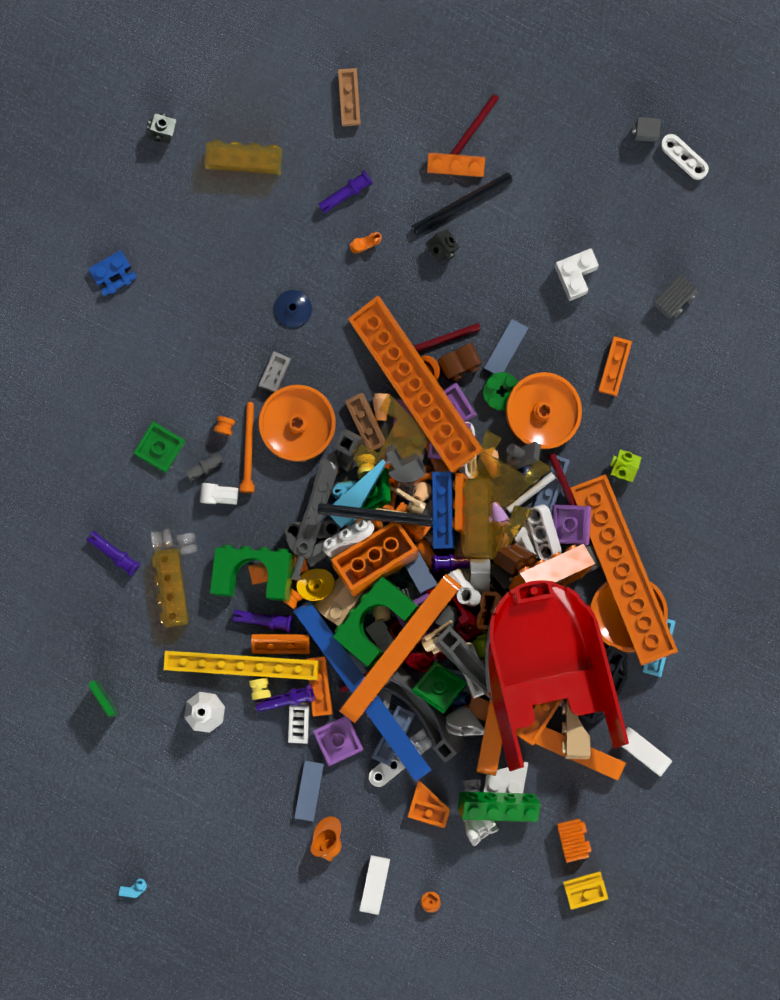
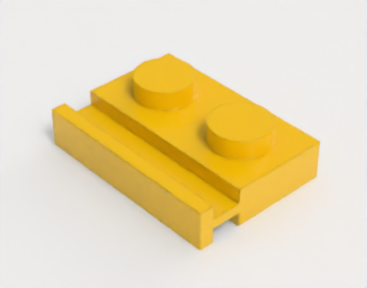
[563,871,608,910]

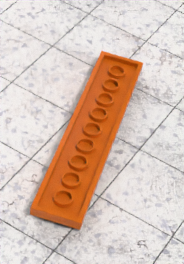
[348,296,484,473]
[570,474,678,666]

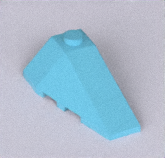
[331,459,387,528]

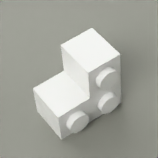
[555,248,599,301]

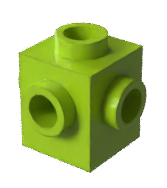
[610,449,642,482]

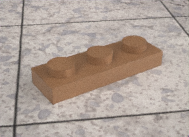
[338,68,361,126]
[345,393,387,453]

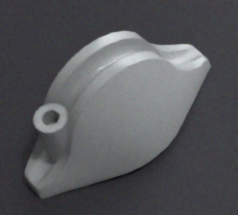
[446,706,485,736]

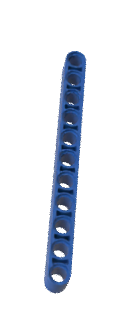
[294,600,432,782]

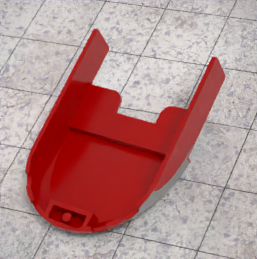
[485,580,629,772]

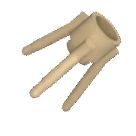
[376,486,426,515]
[421,620,471,654]

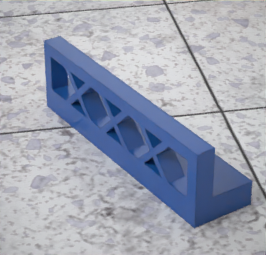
[432,471,456,551]

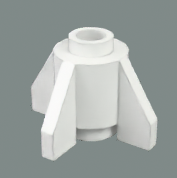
[464,820,499,846]

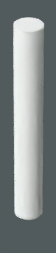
[506,472,556,513]

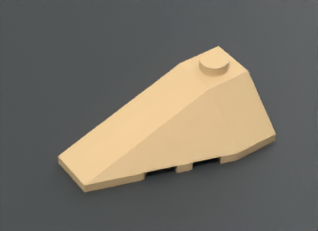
[314,577,371,626]

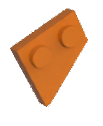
[408,781,450,828]

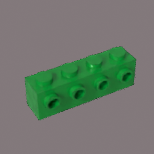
[457,792,541,822]

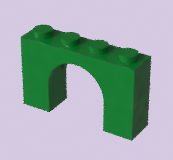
[210,545,295,601]
[333,577,420,668]

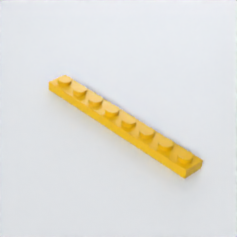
[164,651,319,680]

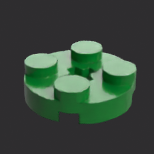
[482,372,518,410]

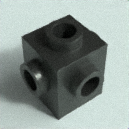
[146,113,176,144]
[425,229,460,262]

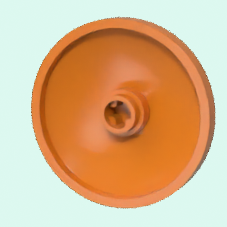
[505,372,582,449]
[259,385,336,462]
[590,581,668,652]

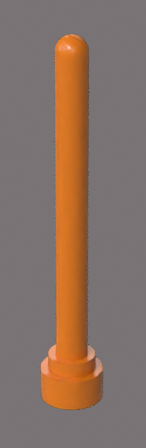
[239,402,255,493]

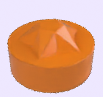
[421,892,441,913]

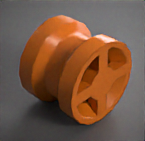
[213,416,235,436]
[283,588,303,610]

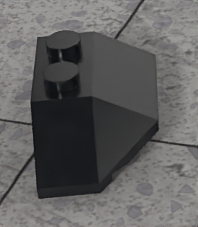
[579,646,627,724]

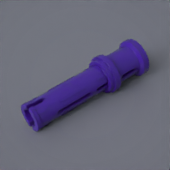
[318,170,373,214]
[87,531,141,577]
[431,554,491,572]
[233,609,292,633]
[255,684,315,713]

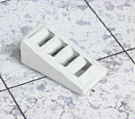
[288,702,310,744]

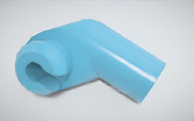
[332,480,357,498]
[119,879,147,898]

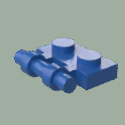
[88,250,137,296]

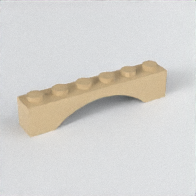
[562,698,590,759]

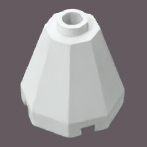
[184,692,225,733]

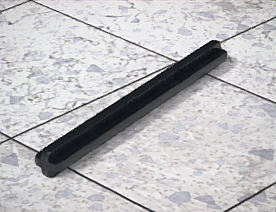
[412,173,513,235]
[317,503,433,527]

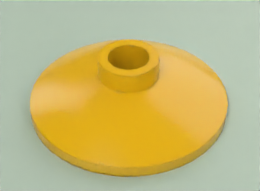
[296,569,335,601]

